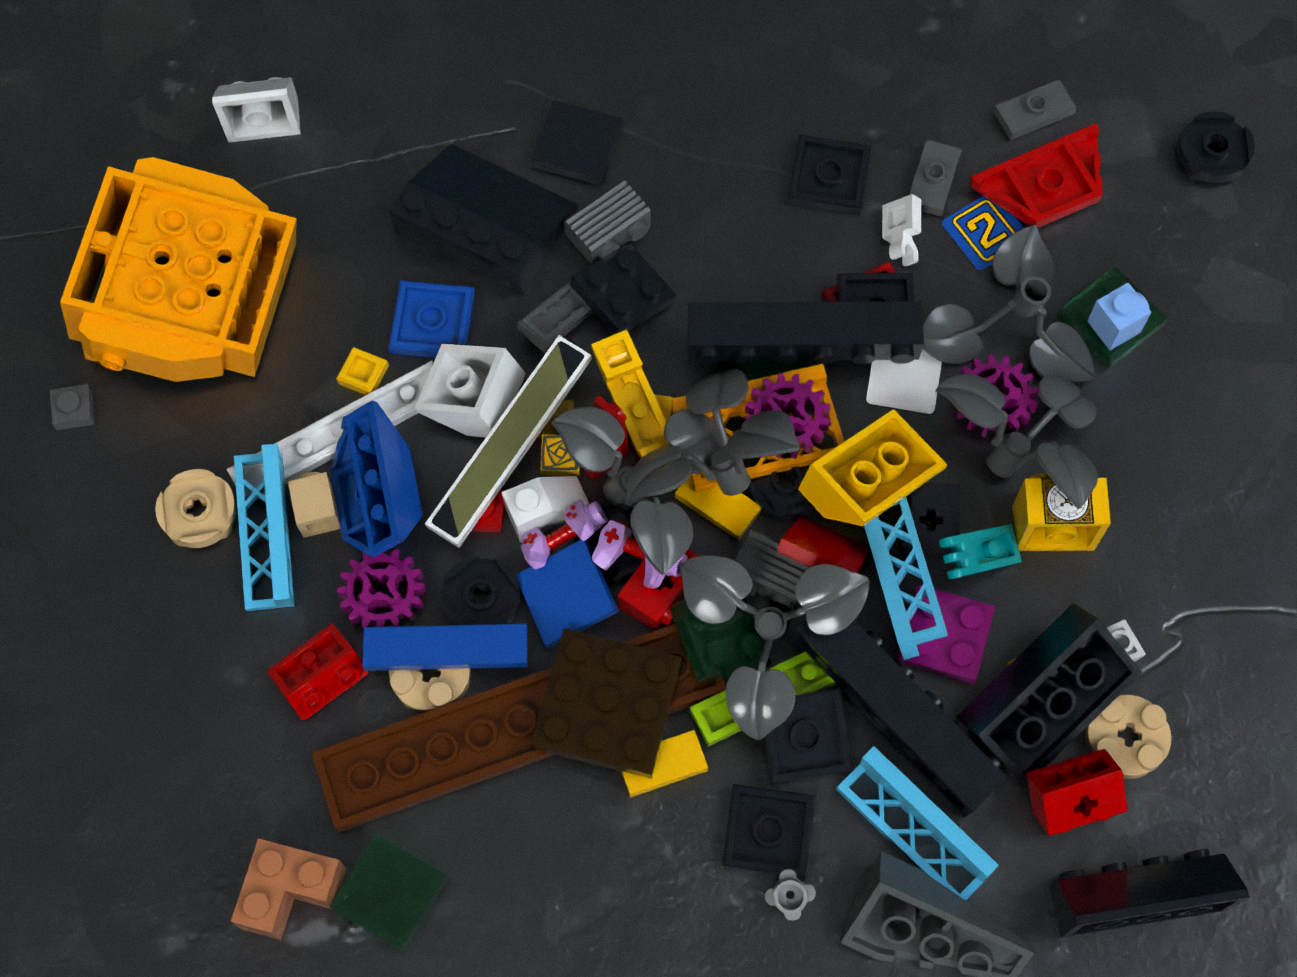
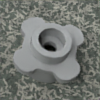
[765,869,816,921]

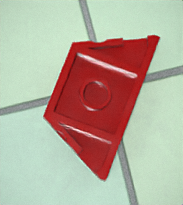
[969,123,1103,228]

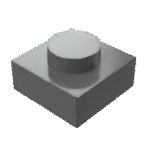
[50,384,95,430]

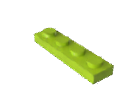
[690,652,836,747]

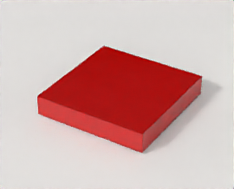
[776,516,871,573]

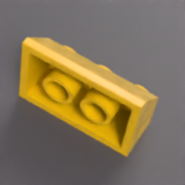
[798,409,947,527]

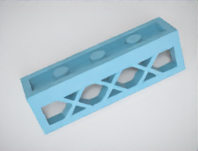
[234,444,295,611]
[864,497,948,660]
[836,746,999,901]

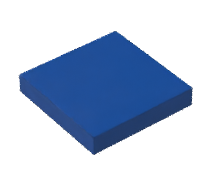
[388,280,475,358]
[516,540,619,648]

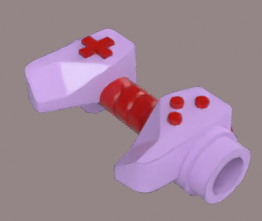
[521,500,608,570]
[592,520,688,589]

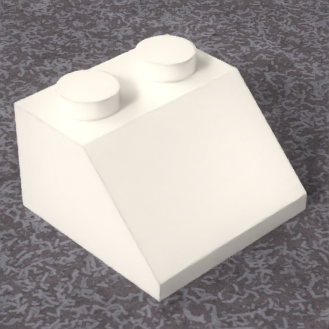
[212,77,301,143]
[414,344,526,437]

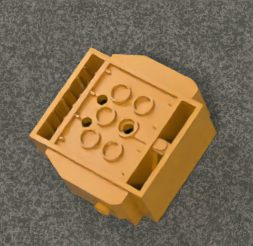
[60,157,297,382]

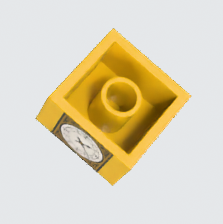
[1012,474,1111,551]

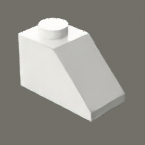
[501,476,589,543]

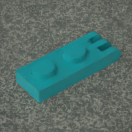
[939,524,1022,580]

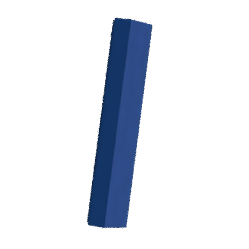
[363,624,528,671]

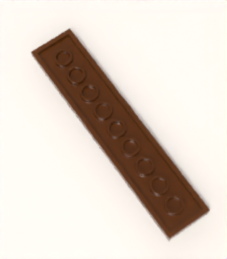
[311,616,726,833]

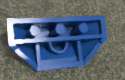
[331,400,423,557]

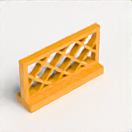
[672,364,845,492]

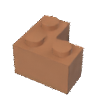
[230,838,347,940]

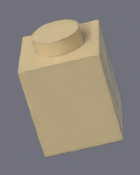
[288,472,341,538]

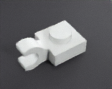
[882,194,921,267]

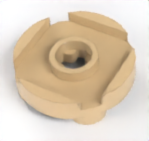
[155,469,238,548]
[389,668,471,713]
[1085,695,1171,779]

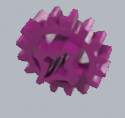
[952,354,1038,437]
[745,373,830,459]
[337,549,426,630]

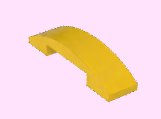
[591,329,669,459]

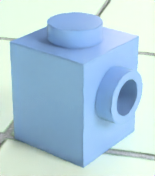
[1088,283,1151,350]

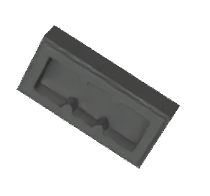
[994,79,1077,141]
[909,139,962,217]
[517,281,594,353]

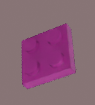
[896,584,996,685]

